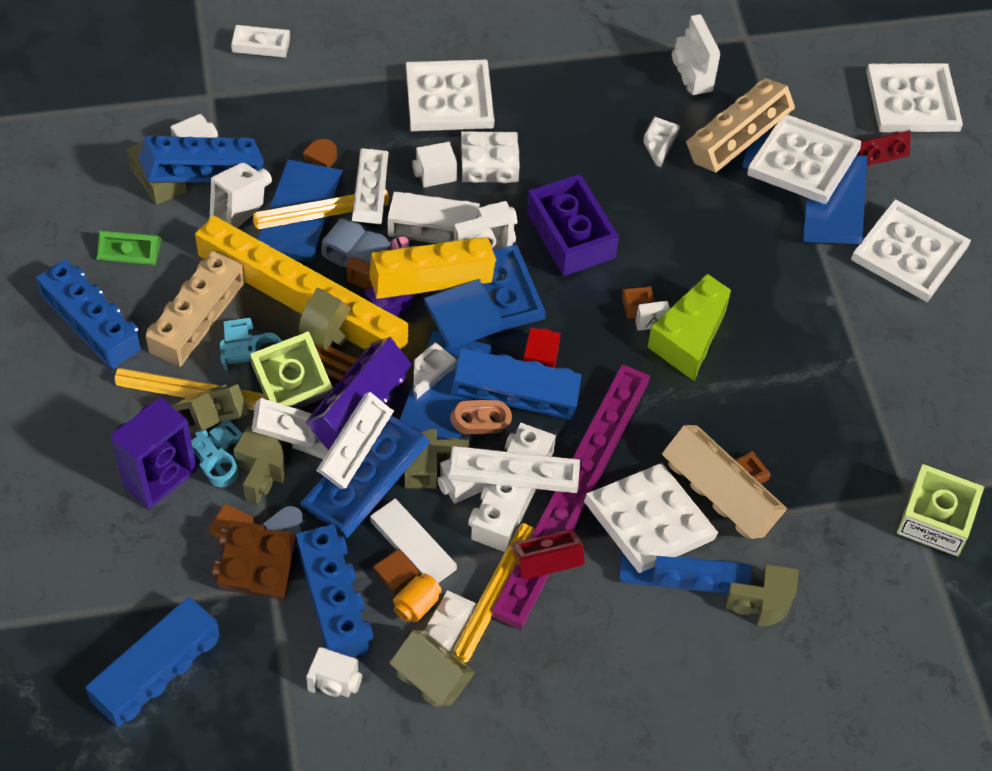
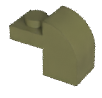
[299,287,351,350]
[172,384,249,433]
[234,426,285,505]
[405,429,469,489]
[725,564,799,626]

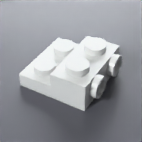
[672,14,720,95]
[461,132,519,183]
[454,201,517,250]

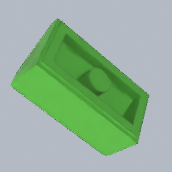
[96,231,161,265]

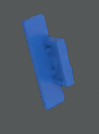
[619,552,751,594]

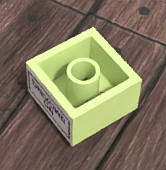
[250,331,333,409]
[896,464,984,557]

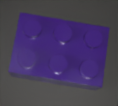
[527,174,619,276]
[110,397,197,510]

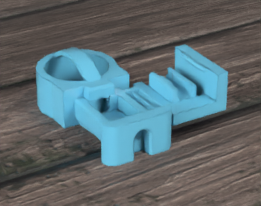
[220,318,282,371]
[191,420,242,487]

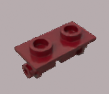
[857,130,911,166]

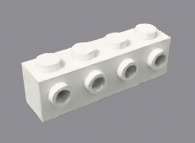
[468,423,556,552]

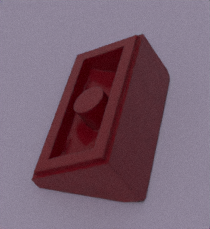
[511,529,585,580]

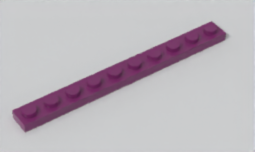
[491,364,650,630]

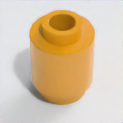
[393,573,442,622]

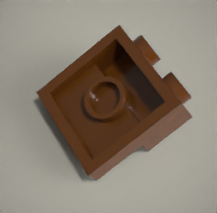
[213,520,297,600]

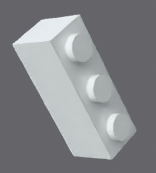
[388,192,480,244]

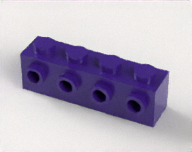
[305,337,412,451]

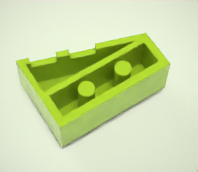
[648,274,731,381]

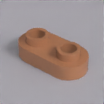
[450,400,512,434]

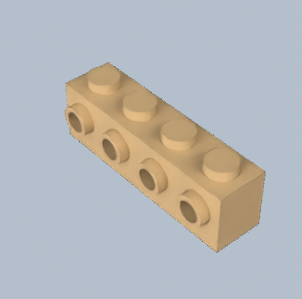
[686,78,795,172]
[146,251,245,367]
[662,425,787,539]

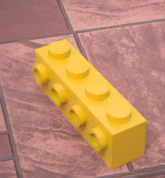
[369,237,496,299]

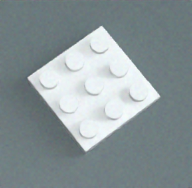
[406,60,494,131]
[866,64,963,132]
[747,115,861,204]
[851,199,971,302]
[584,463,718,573]

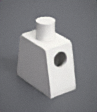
[210,163,272,228]

